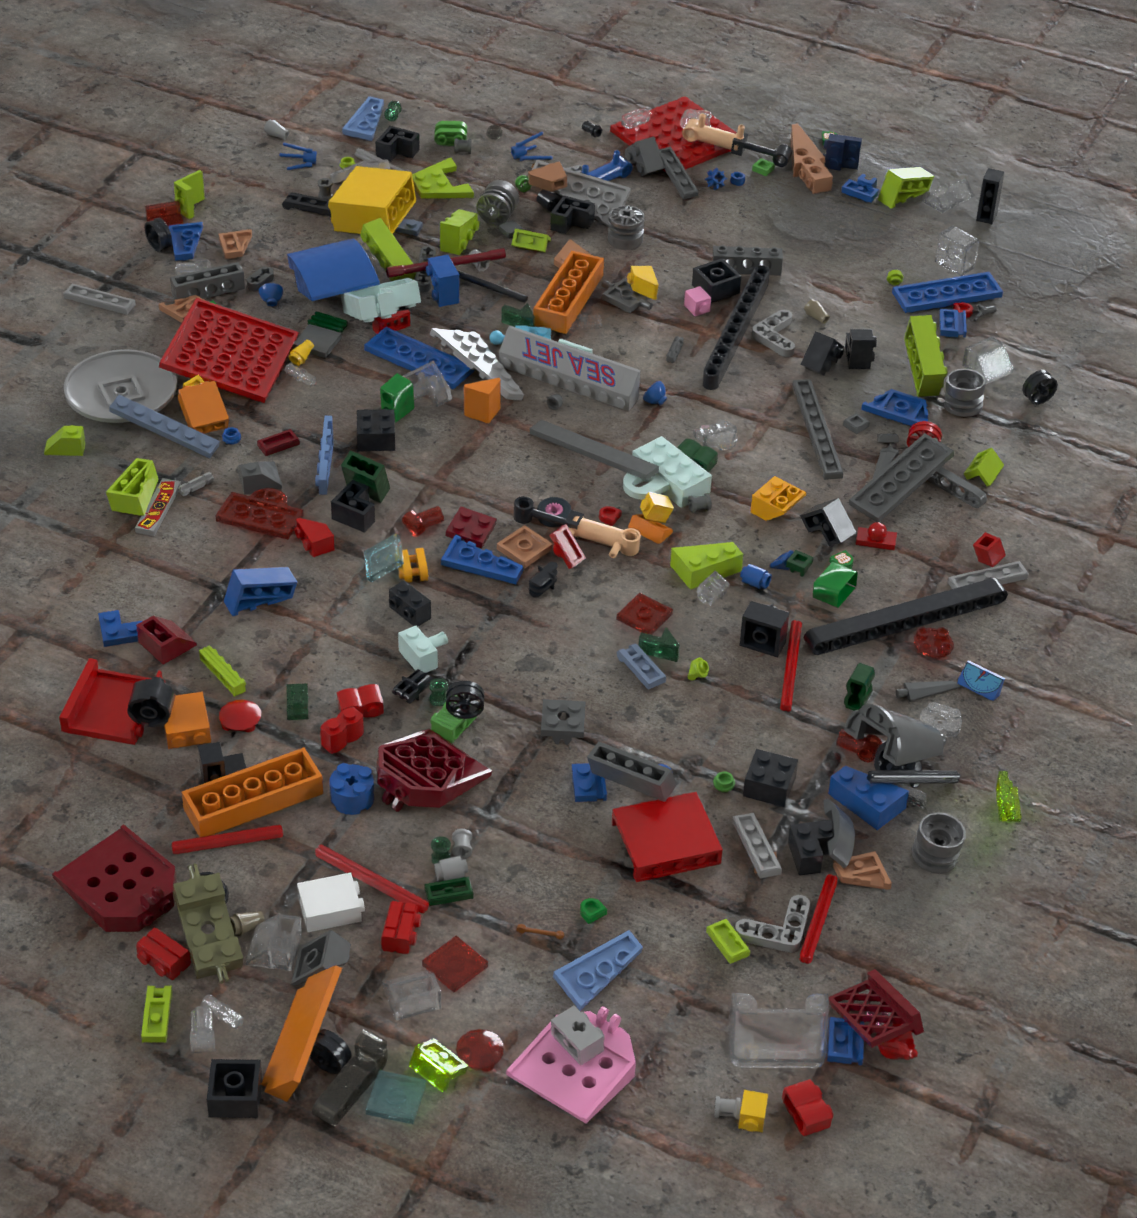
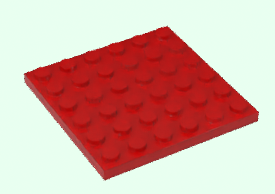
[610,96,737,173]
[159,298,299,403]

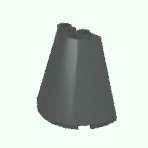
[844,705,946,766]

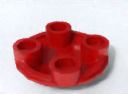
[219,700,261,732]

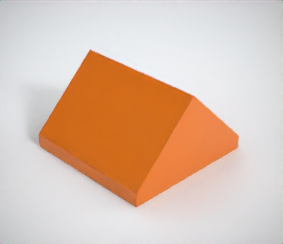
[464,378,501,424]

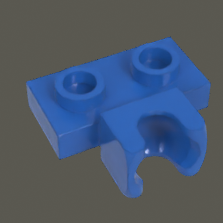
[841,174,879,203]

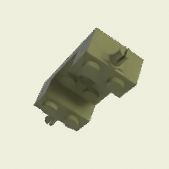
[173,863,243,983]

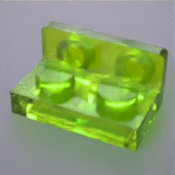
[995,771,1022,822]
[409,1038,469,1092]

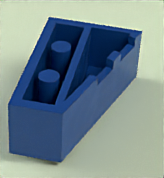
[828,766,909,830]

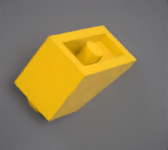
[627,266,659,300]

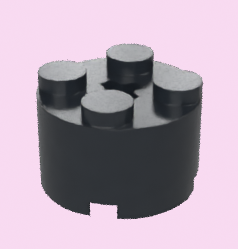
[127,677,176,727]

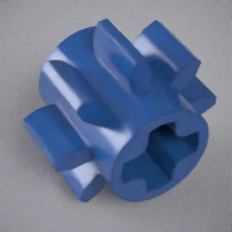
[705,168,727,190]

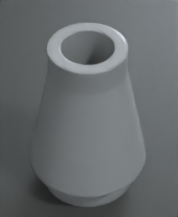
[264,120,289,140]

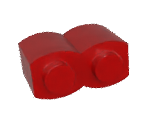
[337,684,384,717]
[320,707,364,754]
[782,1079,833,1136]

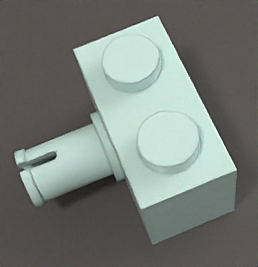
[398,626,448,673]

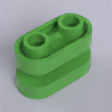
[434,121,468,146]

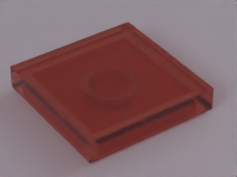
[616,593,673,637]
[422,935,488,992]

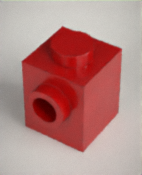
[973,532,1006,567]

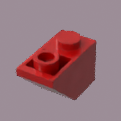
[294,518,335,557]

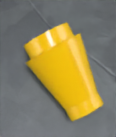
[289,340,314,366]

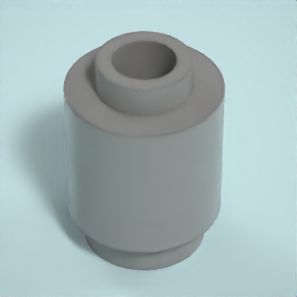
[434,856,468,881]

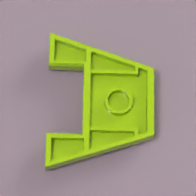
[412,157,474,199]

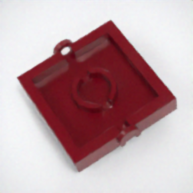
[445,506,497,549]

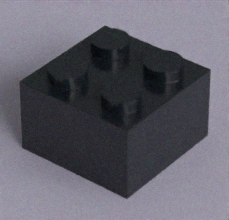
[692,258,742,303]
[357,409,395,452]
[739,601,790,658]
[743,749,798,807]
[207,1059,262,1118]

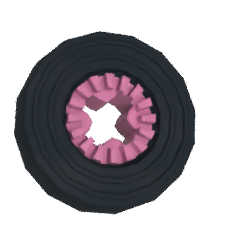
[537,497,571,528]

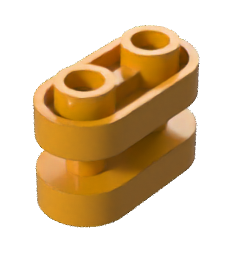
[396,548,428,583]

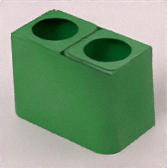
[380,373,415,423]
[813,561,858,608]

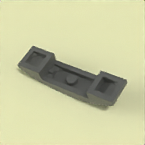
[823,798,855,868]

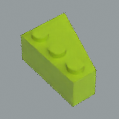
[877,167,934,209]
[440,209,480,255]
[106,458,159,516]
[670,542,743,590]

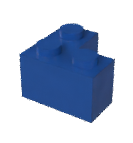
[426,255,459,307]

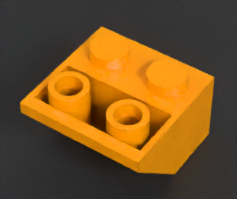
[750,476,806,521]

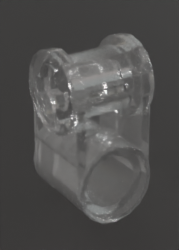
[680,109,712,129]

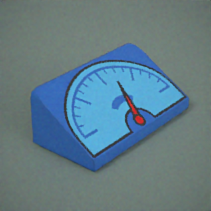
[957,660,1005,701]

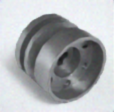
[476,180,519,226]
[608,205,644,250]
[944,369,986,417]
[912,812,966,873]

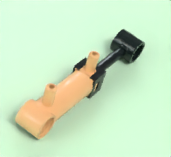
[682,113,793,167]
[513,496,641,558]

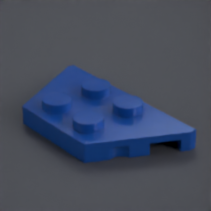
[861,389,928,426]

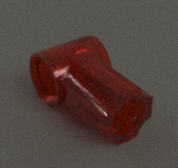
[402,506,444,536]
[836,728,882,763]

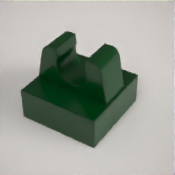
[786,550,814,577]

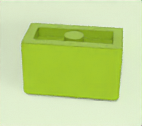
[511,228,551,253]
[963,448,1004,486]

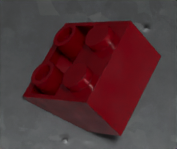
[136,615,197,665]

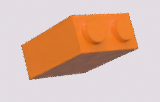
[178,381,229,434]
[164,692,211,749]

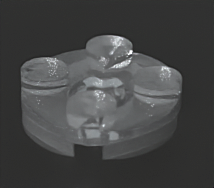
[919,702,962,740]

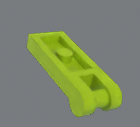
[141,986,172,1043]

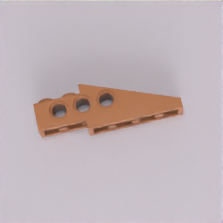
[790,124,833,194]

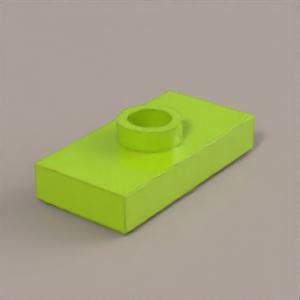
[706,919,750,964]

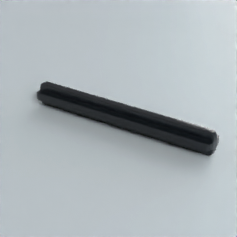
[867,770,960,784]

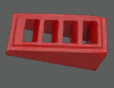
[372,310,410,334]

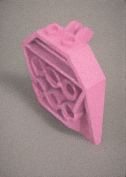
[506,1007,636,1123]

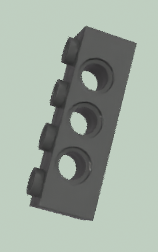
[712,245,783,276]
[170,262,245,300]

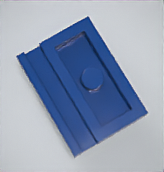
[939,309,967,338]
[572,763,607,802]
[827,1017,864,1065]

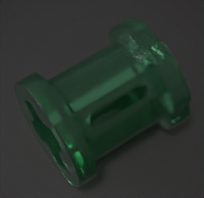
[384,101,402,121]
[429,679,448,707]
[431,836,451,864]

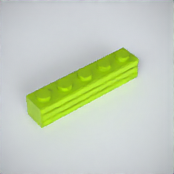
[199,645,246,697]

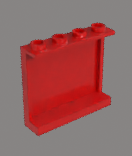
[59,658,165,745]
[612,792,723,882]

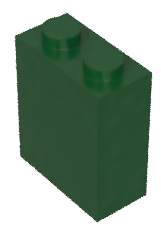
[341,450,390,503]

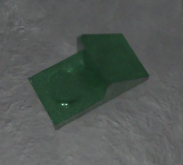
[501,303,535,327]
[638,627,680,662]

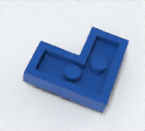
[98,610,142,647]

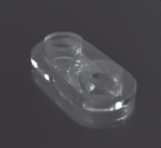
[621,108,650,129]

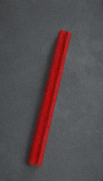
[780,620,802,712]
[315,844,429,914]

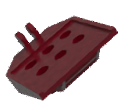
[376,729,492,812]
[52,824,177,932]

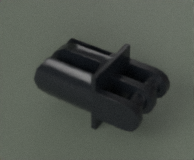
[529,562,558,598]
[392,669,434,704]

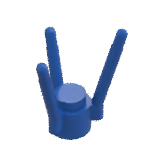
[511,132,553,161]
[279,143,316,170]

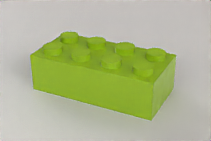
[904,315,947,397]

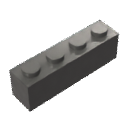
[587,741,676,802]

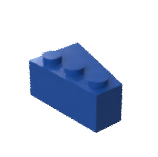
[224,567,297,617]

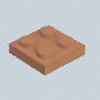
[497,525,553,568]

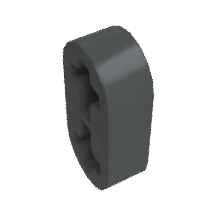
[247,267,274,291]

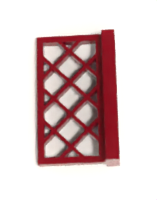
[827,969,924,1048]

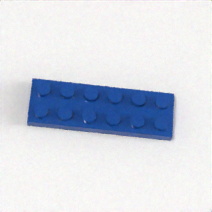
[892,272,1003,313]
[364,327,474,390]

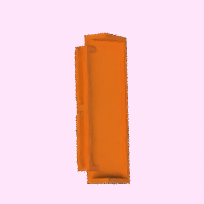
[261,965,342,1102]

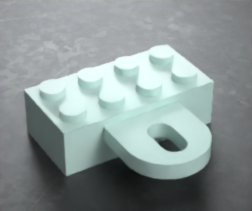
[623,436,712,508]

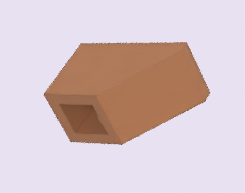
[528,161,567,192]

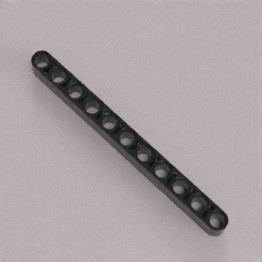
[702,265,770,390]
[803,578,1008,655]

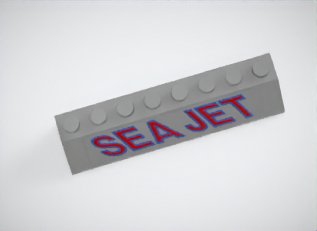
[499,326,640,411]

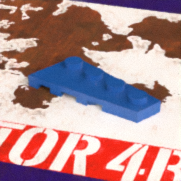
[441,535,523,584]

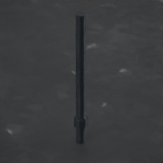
[455,267,528,303]

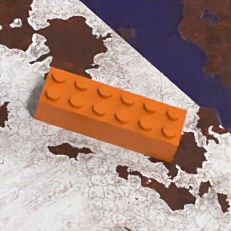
[533,250,604,334]
[182,748,323,837]

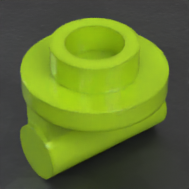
[688,657,709,681]

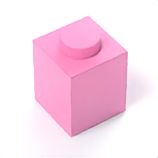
[684,286,711,316]

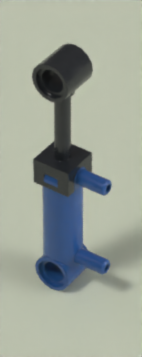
[536,150,633,212]

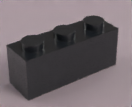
[976,168,1005,225]

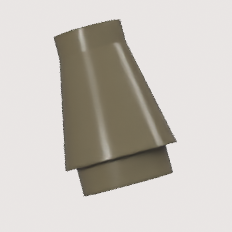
[804,299,830,324]
[230,911,265,936]

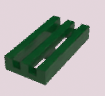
[307,311,348,333]
[424,876,474,906]

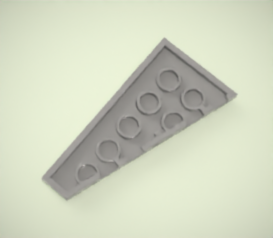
[531,160,631,228]
[430,328,524,401]

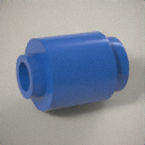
[740,564,772,589]

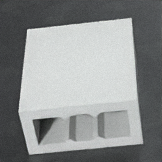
[297,873,365,933]

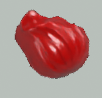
[876,1023,918,1060]

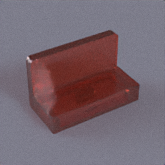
[145,200,184,228]

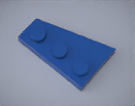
[168,222,203,261]

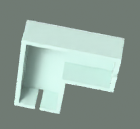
[341,278,421,322]

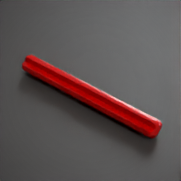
[171,824,283,855]
[799,874,838,964]

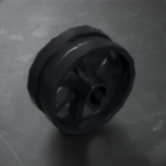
[144,218,172,252]
[1022,370,1058,405]
[446,681,485,719]
[309,1029,352,1074]

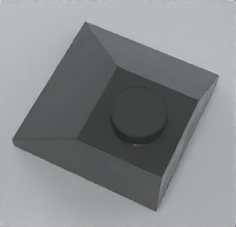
[237,461,282,495]
[291,930,351,986]

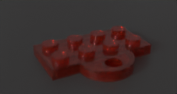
[215,488,304,540]

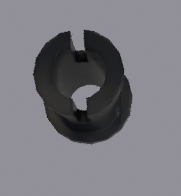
[582,121,602,137]

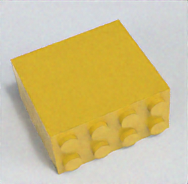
[328,166,416,234]

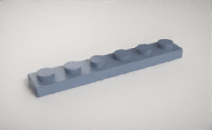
[109,395,220,458]

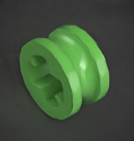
[515,175,532,192]

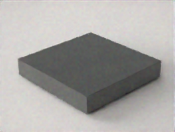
[293,324,342,358]

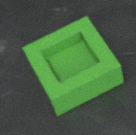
[752,158,775,176]

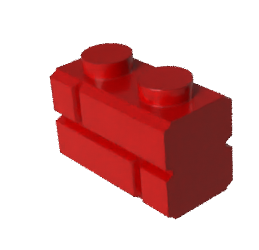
[381,901,422,954]
[136,928,191,981]

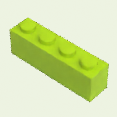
[360,218,417,281]

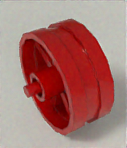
[907,421,942,447]

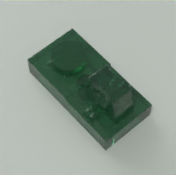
[286,683,309,720]

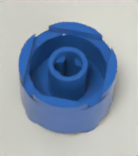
[329,763,374,815]

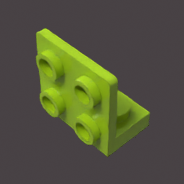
[174,170,205,219]

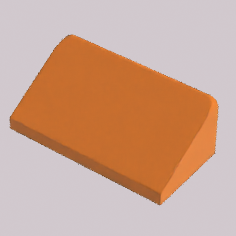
[628,514,673,544]

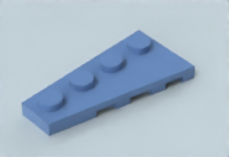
[342,96,384,141]
[315,416,334,495]
[553,930,643,1011]

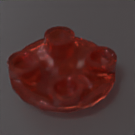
[914,627,954,658]
[456,1029,504,1072]

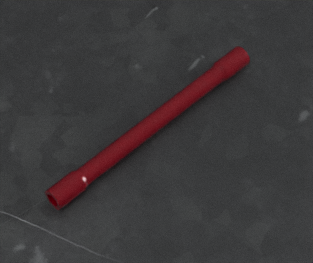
[386,248,506,278]

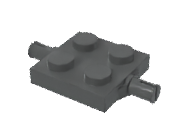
[601,278,653,313]

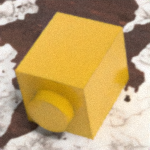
[640,492,674,523]
[738,1090,768,1132]

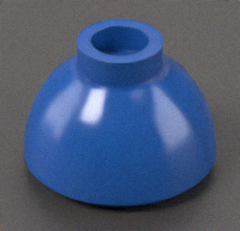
[259,283,283,306]
[643,381,667,406]

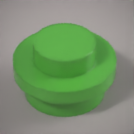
[713,772,735,792]

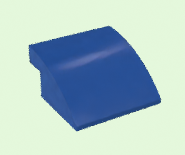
[287,238,380,301]

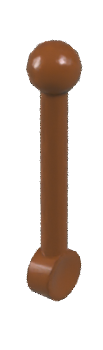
[516,924,564,939]

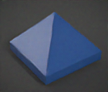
[770,550,794,570]

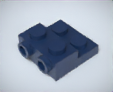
[823,133,862,171]

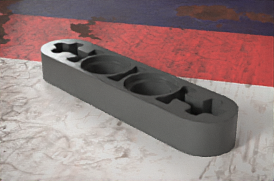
[415,246,436,293]
[928,467,987,508]

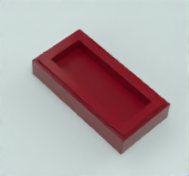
[257,429,300,456]

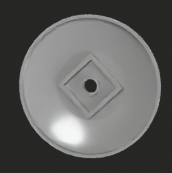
[64,349,177,423]

